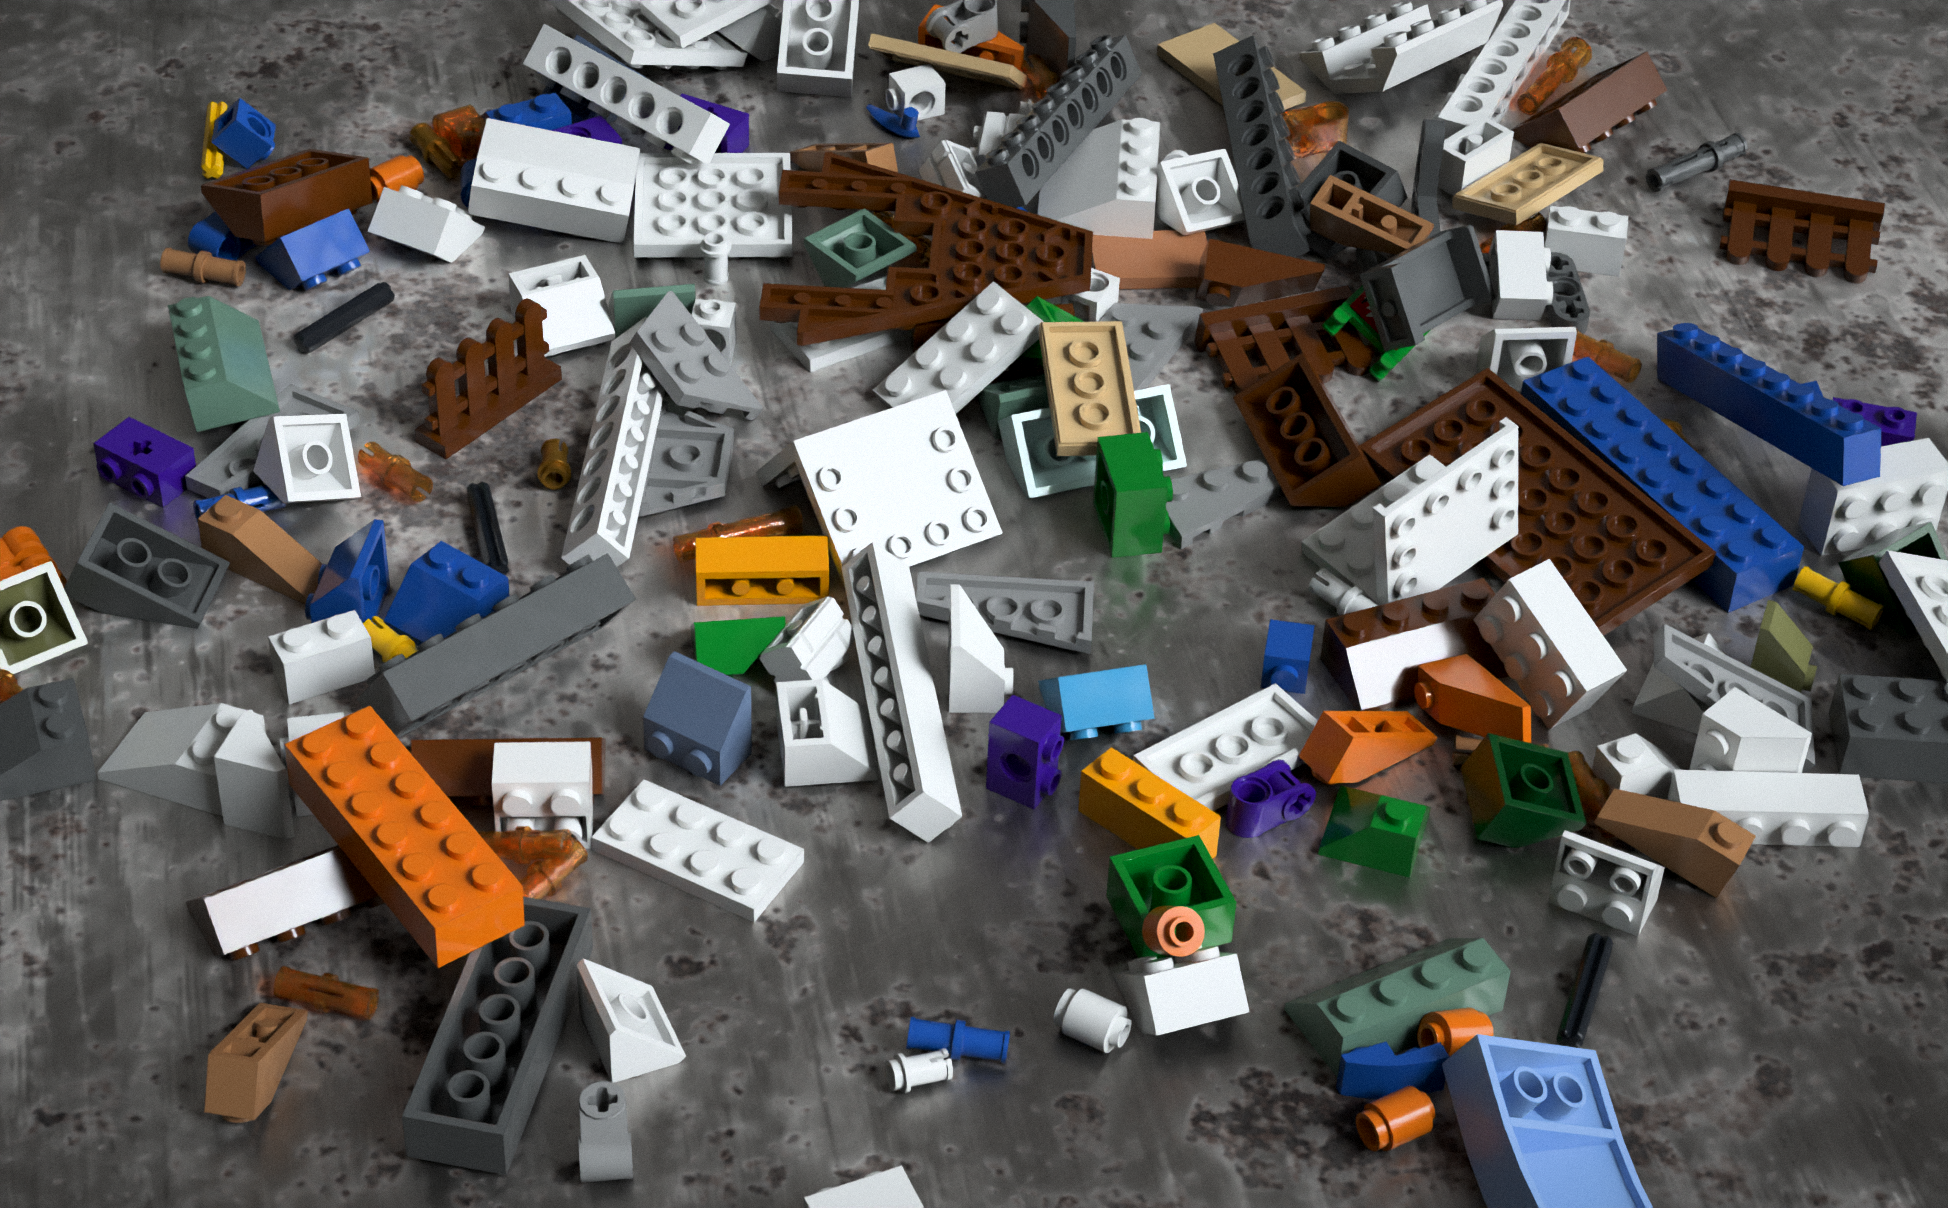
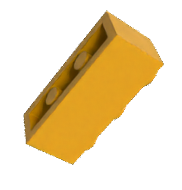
[696,536,829,606]
[1078,747,1221,859]

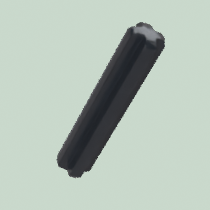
[294,282,395,353]
[467,481,509,575]
[1556,933,1614,1048]

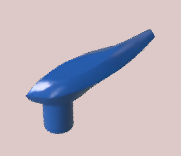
[866,104,920,138]

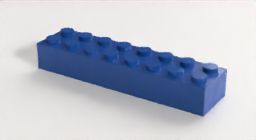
[1521,357,1804,613]

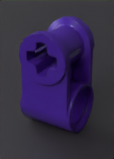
[1225,759,1316,838]

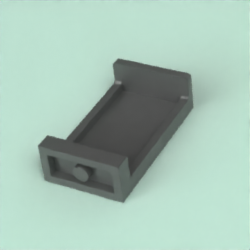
[1360,225,1496,351]

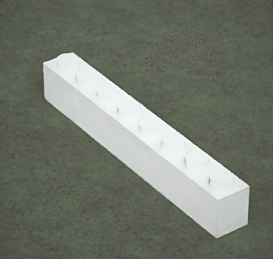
[841,541,962,843]

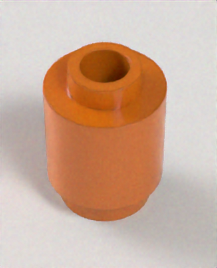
[370,155,424,202]
[1142,905,1205,957]
[1417,1007,1493,1057]
[1356,1085,1435,1151]

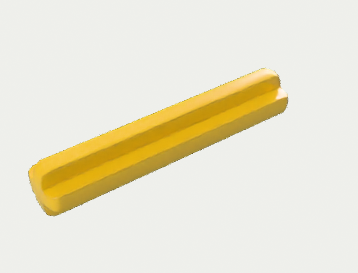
[201,101,228,179]

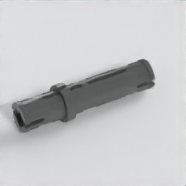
[1646,133,1748,192]

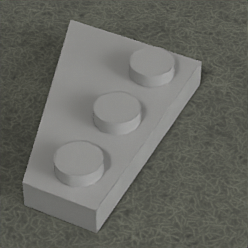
[1166,458,1282,549]

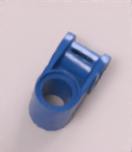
[188,211,258,260]

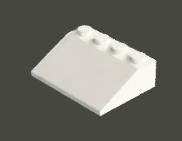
[468,118,640,244]
[1037,118,1160,239]

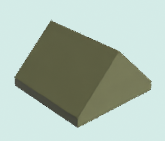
[0,561,88,679]

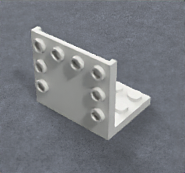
[756,390,1003,591]
[1301,417,1518,605]

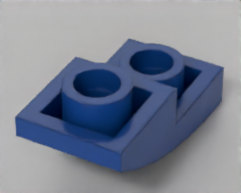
[1336,1042,1450,1099]

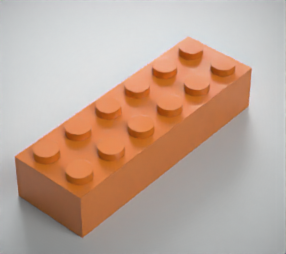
[284,706,525,968]

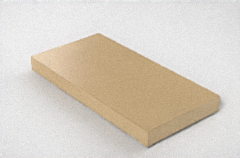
[1157,23,1306,110]
[868,33,1028,90]
[1452,143,1603,226]
[1038,321,1141,456]

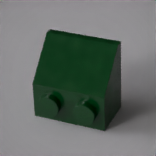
[1838,522,1948,636]
[1461,733,1586,848]

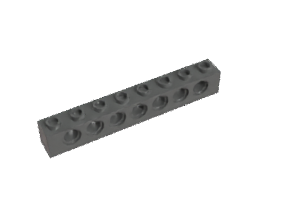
[975,34,1142,208]
[1213,35,1311,258]

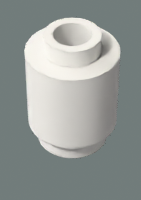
[1053,988,1132,1053]

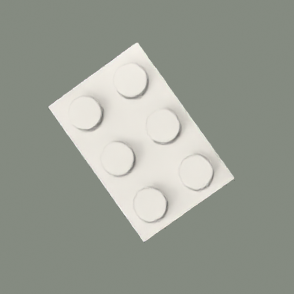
[1798,438,1948,556]
[1474,559,1627,730]

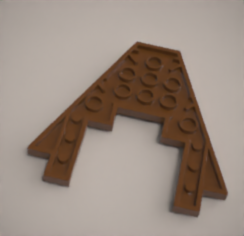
[759,152,1093,346]

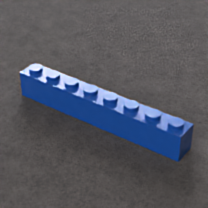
[1657,323,1881,486]

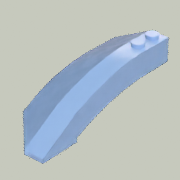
[1442,1034,1653,1208]

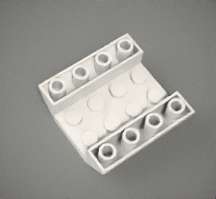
[1299,0,1503,94]

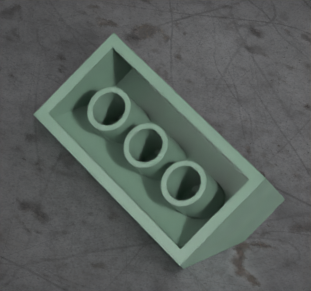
[168,296,280,432]
[1284,938,1511,1077]

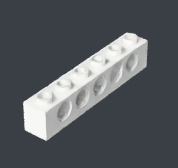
[523,24,730,165]

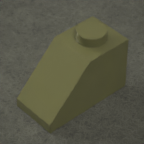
[1751,600,1817,693]

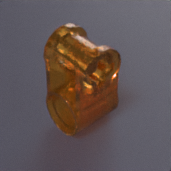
[1281,101,1349,158]
[432,104,486,165]

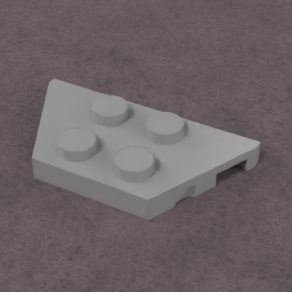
[629,291,763,420]
[1100,303,1203,391]
[638,401,734,517]

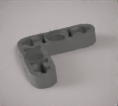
[1411,119,1445,238]
[1482,252,1590,337]

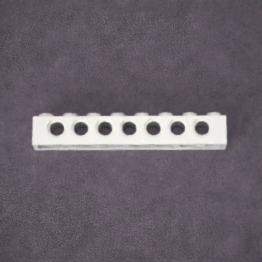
[1433,0,1571,140]
[561,317,665,567]

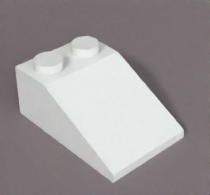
[777,0,859,97]
[97,703,266,817]

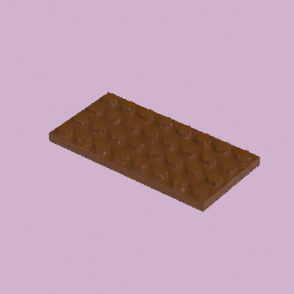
[1359,368,1716,636]

